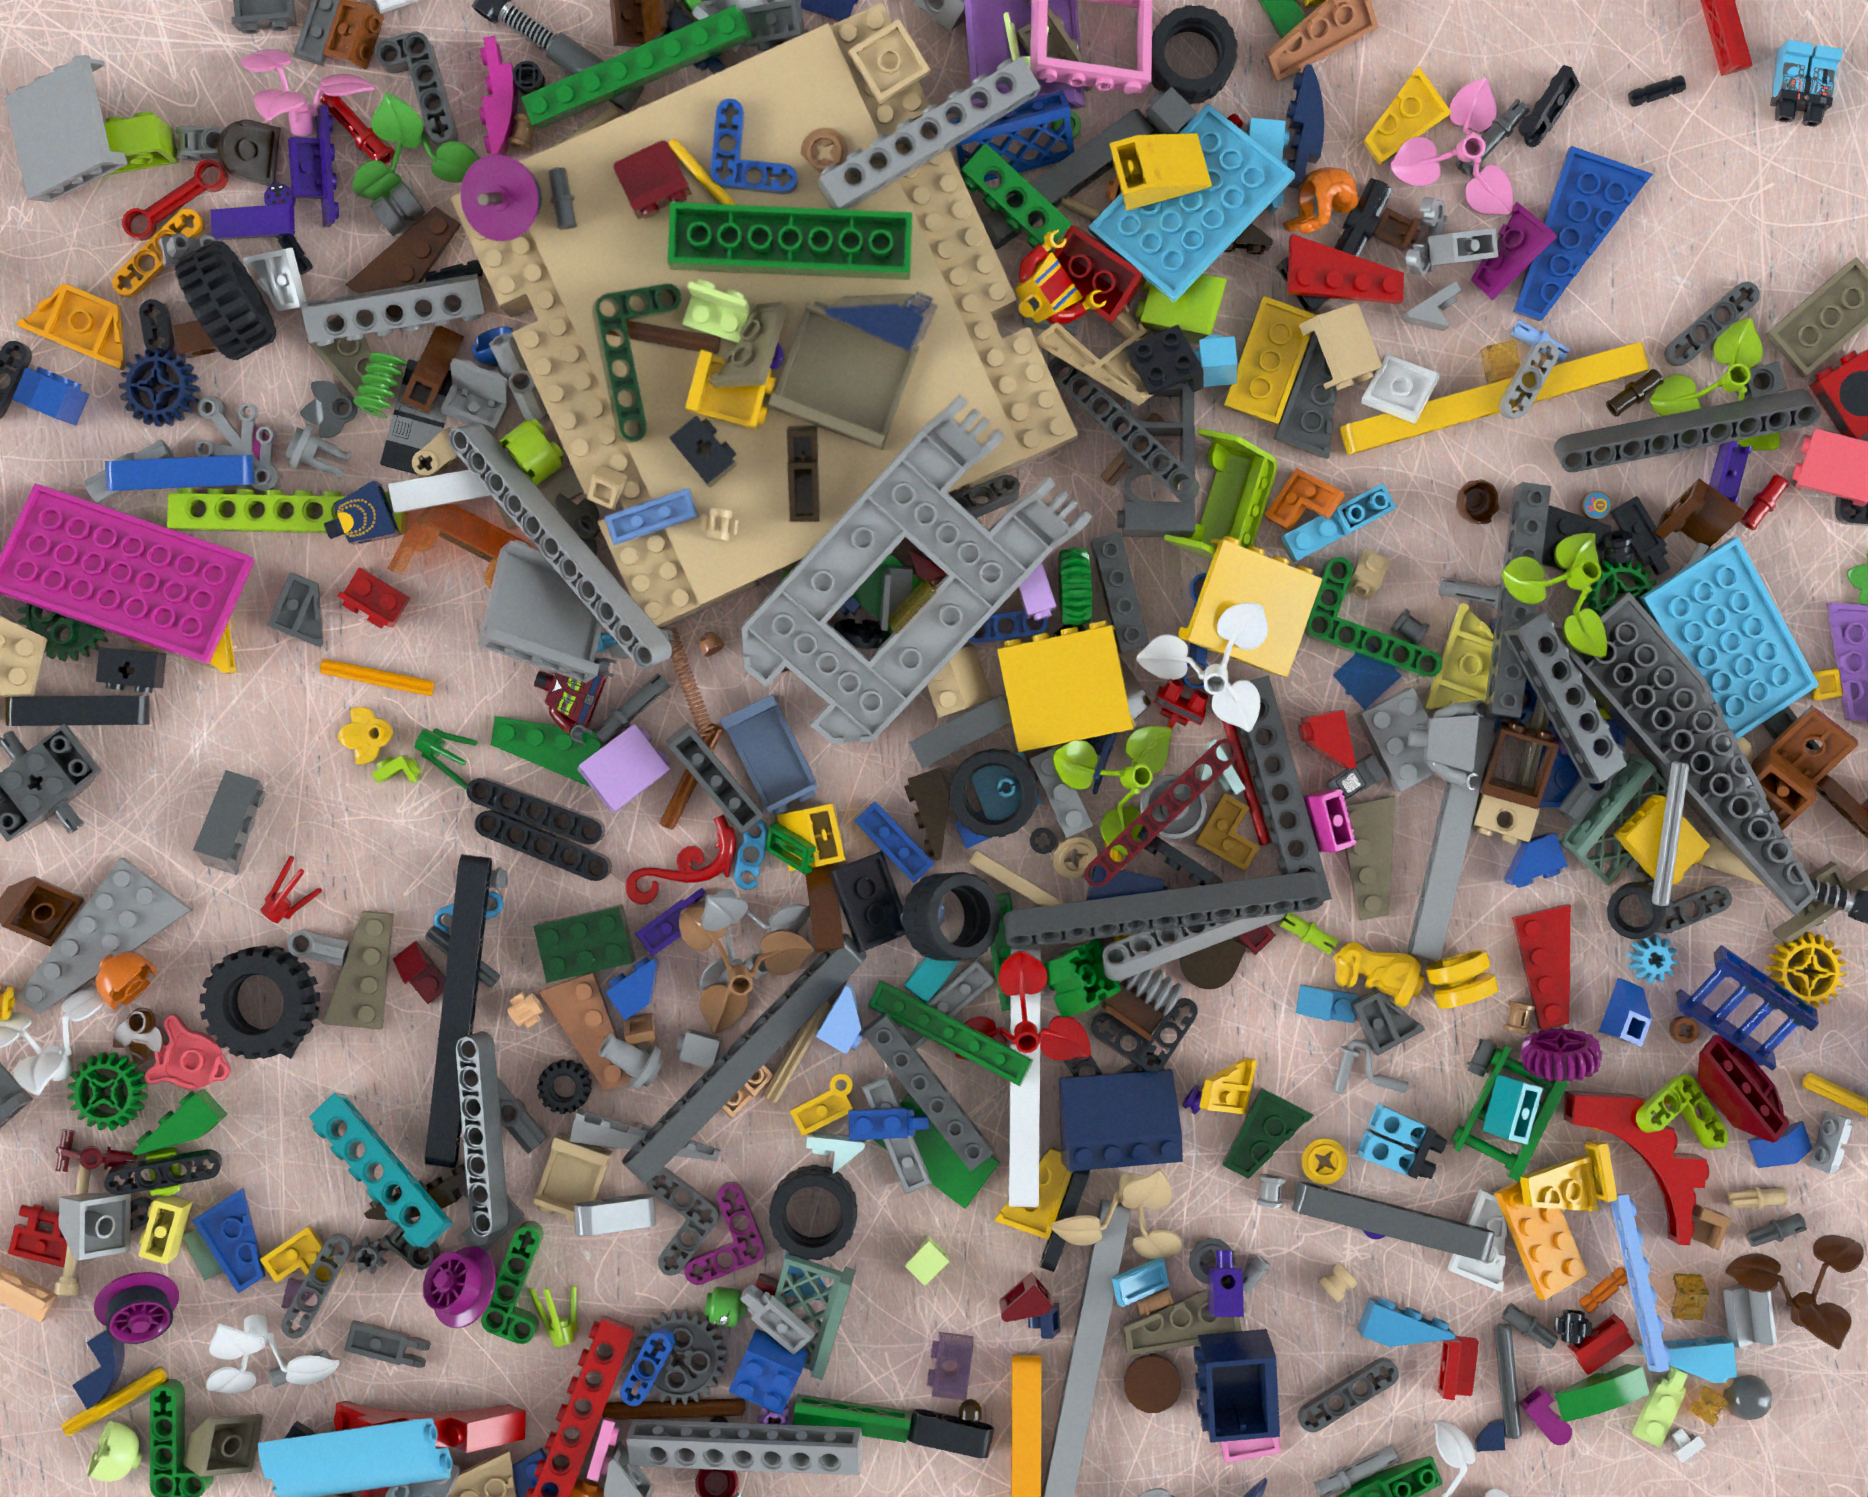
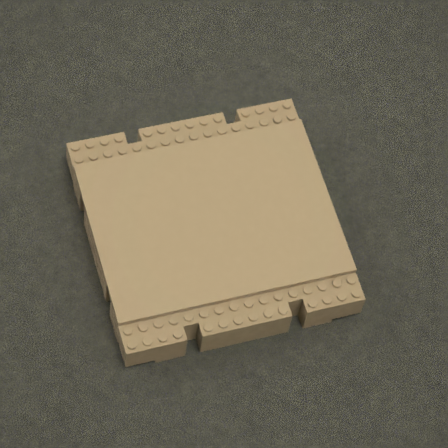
[450,2,1078,629]

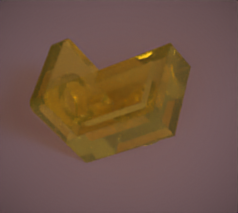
[1671,1273,1709,1320]

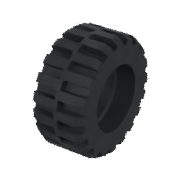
[175,241,277,360]
[199,945,321,1060]

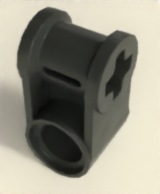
[382,1221,440,1270]

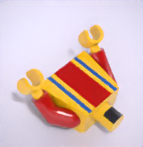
[1015,230,1106,325]

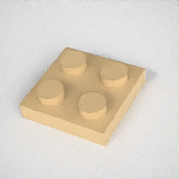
[848,19,931,104]

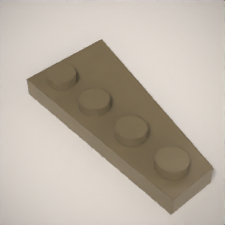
[1345,796,1395,921]
[323,911,393,1029]
[1123,1279,1242,1356]

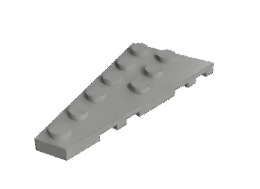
[16,858,193,1014]

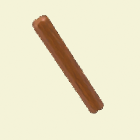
[660,723,723,830]

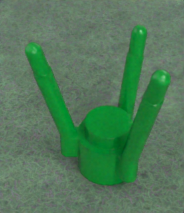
[414,728,478,790]

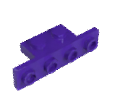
[288,105,339,227]

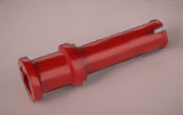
[320,93,395,165]

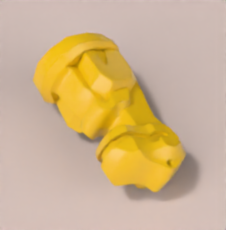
[1333,942,1425,1008]

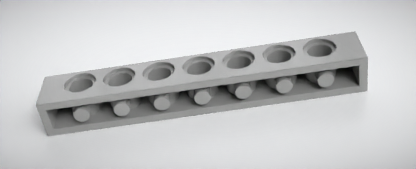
[818,56,1041,210]
[626,1419,864,1475]

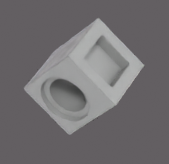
[676,1029,722,1068]

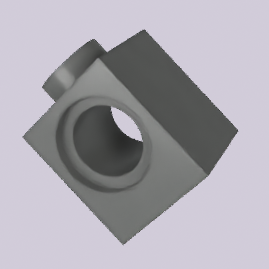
[1737,361,1786,400]

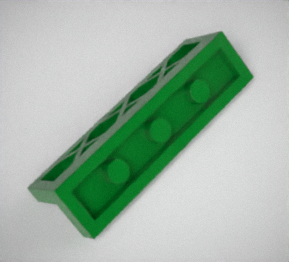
[792,1394,911,1443]

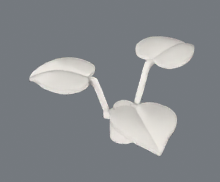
[1136,602,1268,732]
[0,987,106,1096]
[206,1314,339,1394]
[1433,1421,1509,1497]

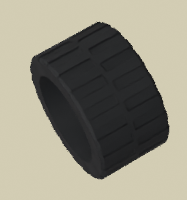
[1151,5,1238,105]
[949,749,1039,838]
[902,872,1001,961]
[769,1165,858,1260]

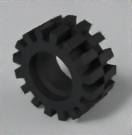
[537,1059,592,1114]

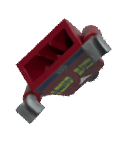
[534,657,617,745]

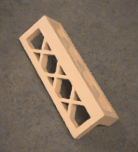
[0,1264,58,1323]

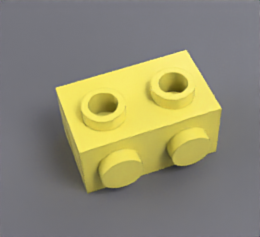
[138,1195,193,1264]

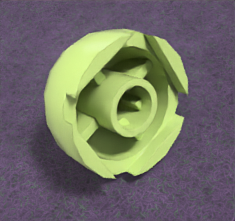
[87,1421,143,1482]

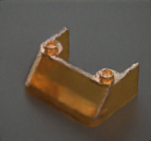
[387,504,533,589]

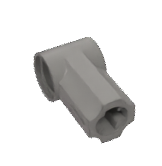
[287,929,349,966]

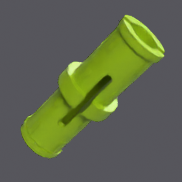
[1279,913,1338,955]

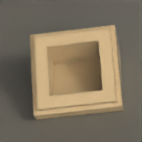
[587,466,627,510]

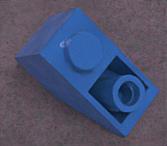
[1504,832,1568,888]
[606,956,659,1020]
[1598,978,1652,1047]

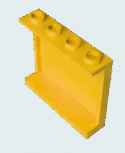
[1177,536,1323,678]
[997,621,1135,752]

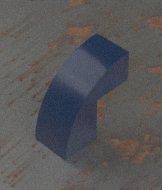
[72,1329,125,1410]

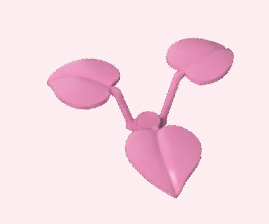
[240,49,375,136]
[1390,78,1513,215]

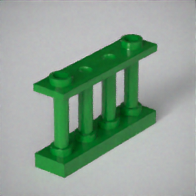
[1451,1045,1569,1182]

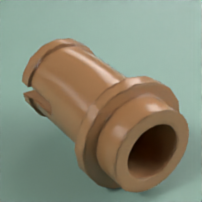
[1136,1287,1174,1316]

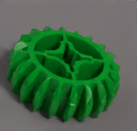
[1058,547,1092,626]
[1580,561,1657,615]
[67,1052,149,1131]

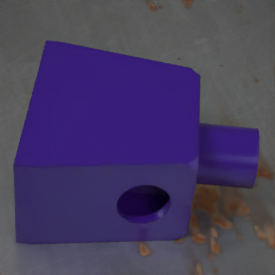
[1209,1250,1244,1317]

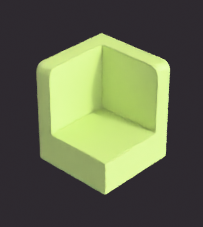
[906,1235,949,1286]

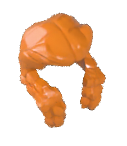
[1283,167,1359,234]

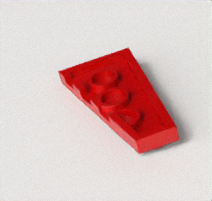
[1287,234,1404,304]
[1512,904,1571,1030]

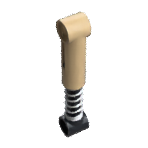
[1696,834,1868,924]

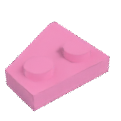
[587,1417,620,1481]

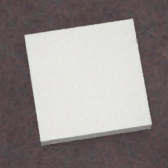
[1361,353,1440,424]

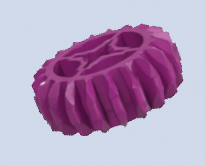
[1521,1028,1602,1082]

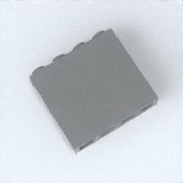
[5,55,127,202]
[477,541,618,683]

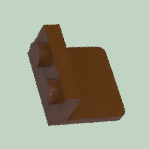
[610,0,669,47]

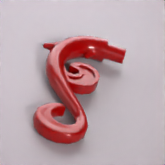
[625,814,736,905]

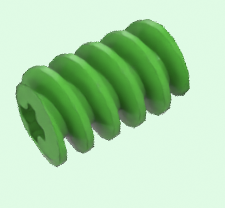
[353,353,407,418]

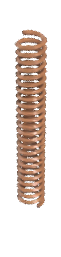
[670,628,715,736]

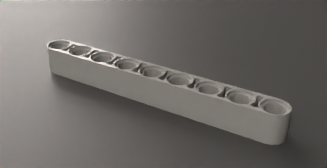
[1408,707,1496,961]

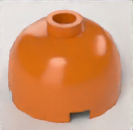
[96,951,157,1010]

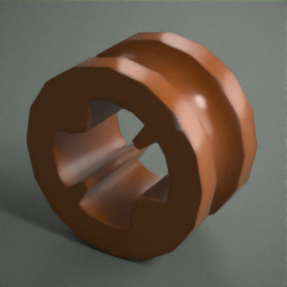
[1669,1016,1699,1043]

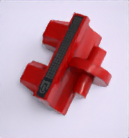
[1154,679,1208,729]

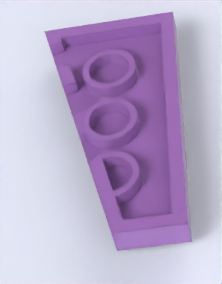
[1827,602,1868,722]

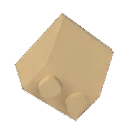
[927,645,993,718]

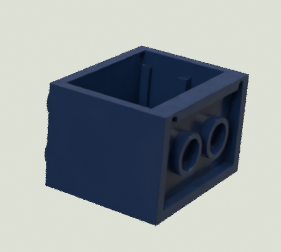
[1193,1329,1280,1443]

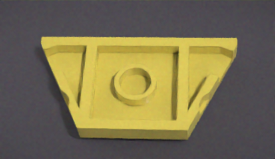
[1423,603,1494,709]

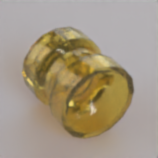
[1689,1385,1730,1427]

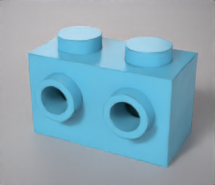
[1194,334,1237,387]

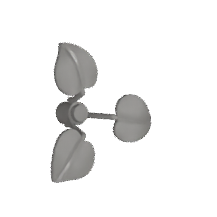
[699,889,810,990]

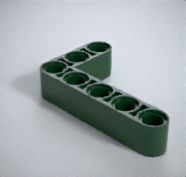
[592,284,682,443]

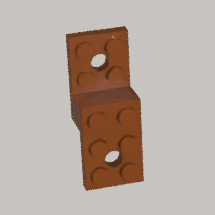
[1751,705,1858,831]

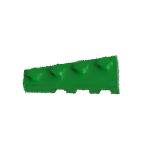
[490,716,610,787]

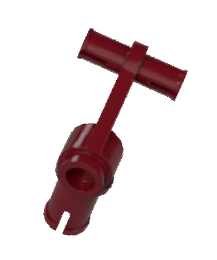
[55,1129,137,1172]

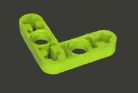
[1636,1074,1729,1150]

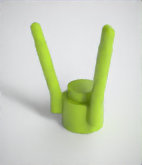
[529,1286,579,1347]

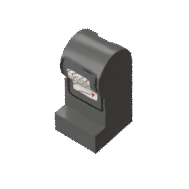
[1326,754,1387,801]

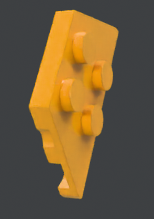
[16,283,125,371]

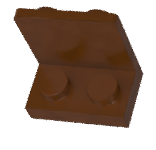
[1655,478,1745,549]

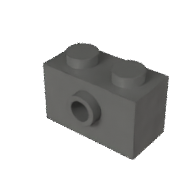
[1146,87,1196,134]

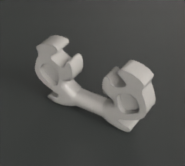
[1406,197,1448,275]

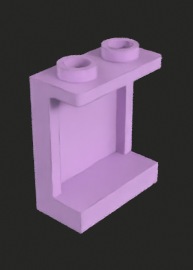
[577,724,670,815]

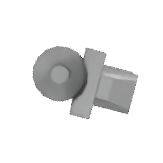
[159,234,215,267]

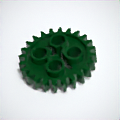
[18,603,110,662]

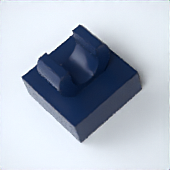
[1028,1303,1061,1339]

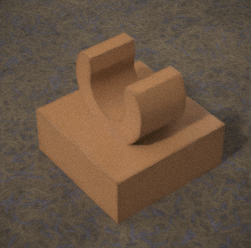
[624,1013,655,1048]

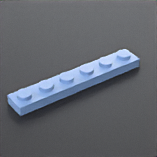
[1610,1194,1671,1372]

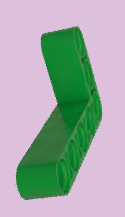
[1304,557,1443,678]

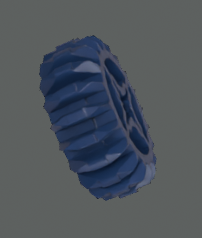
[118,348,201,427]

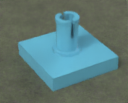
[971,751,1043,820]

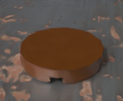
[1124,1354,1181,1413]

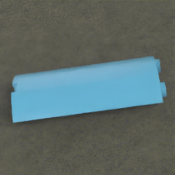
[258,1418,453,1497]

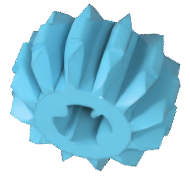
[1627,934,1679,983]

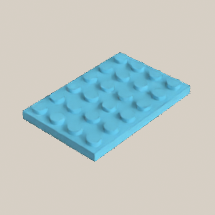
[1088,104,1295,302]
[1639,537,1819,741]

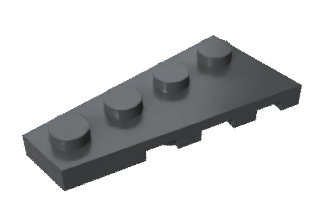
[1274,332,1337,459]

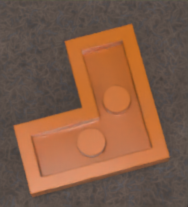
[1264,468,1345,532]

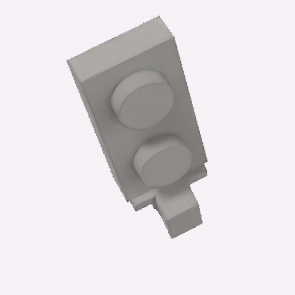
[740,1283,815,1355]

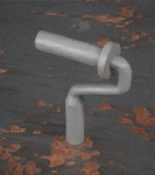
[1332,1040,1408,1094]

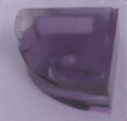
[281,1277,314,1308]

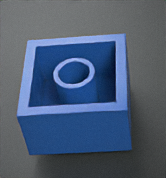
[728,1329,809,1415]

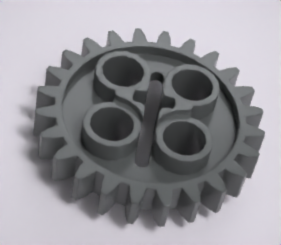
[632,1309,727,1405]

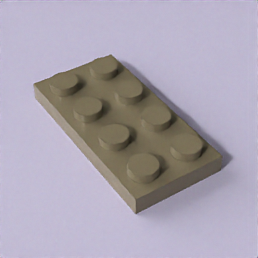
[1766,257,1868,377]

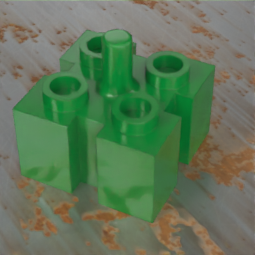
[1042,938,1121,1018]

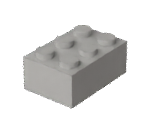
[1355,688,1436,792]

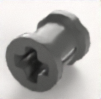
[1391,609,1430,645]

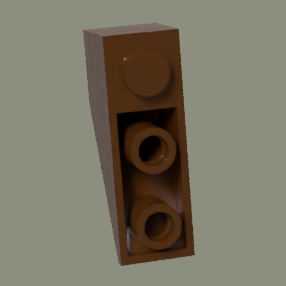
[401,326,464,415]

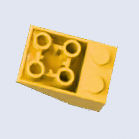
[1109,133,1212,211]

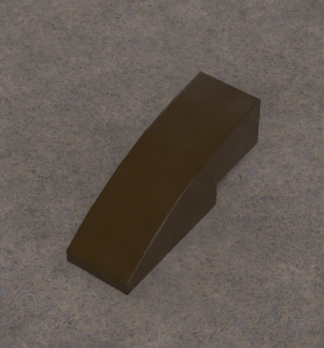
[787,426,820,522]

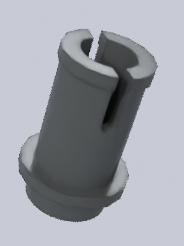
[1467,1039,1497,1077]

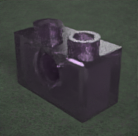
[927,1332,974,1401]

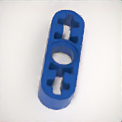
[620,1328,675,1406]

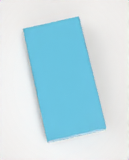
[1112,1258,1170,1307]

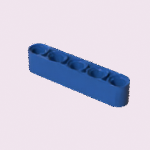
[105,455,254,491]

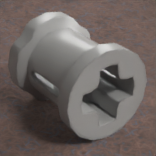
[1257,1174,1286,1208]

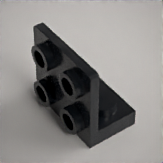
[1126,325,1204,395]

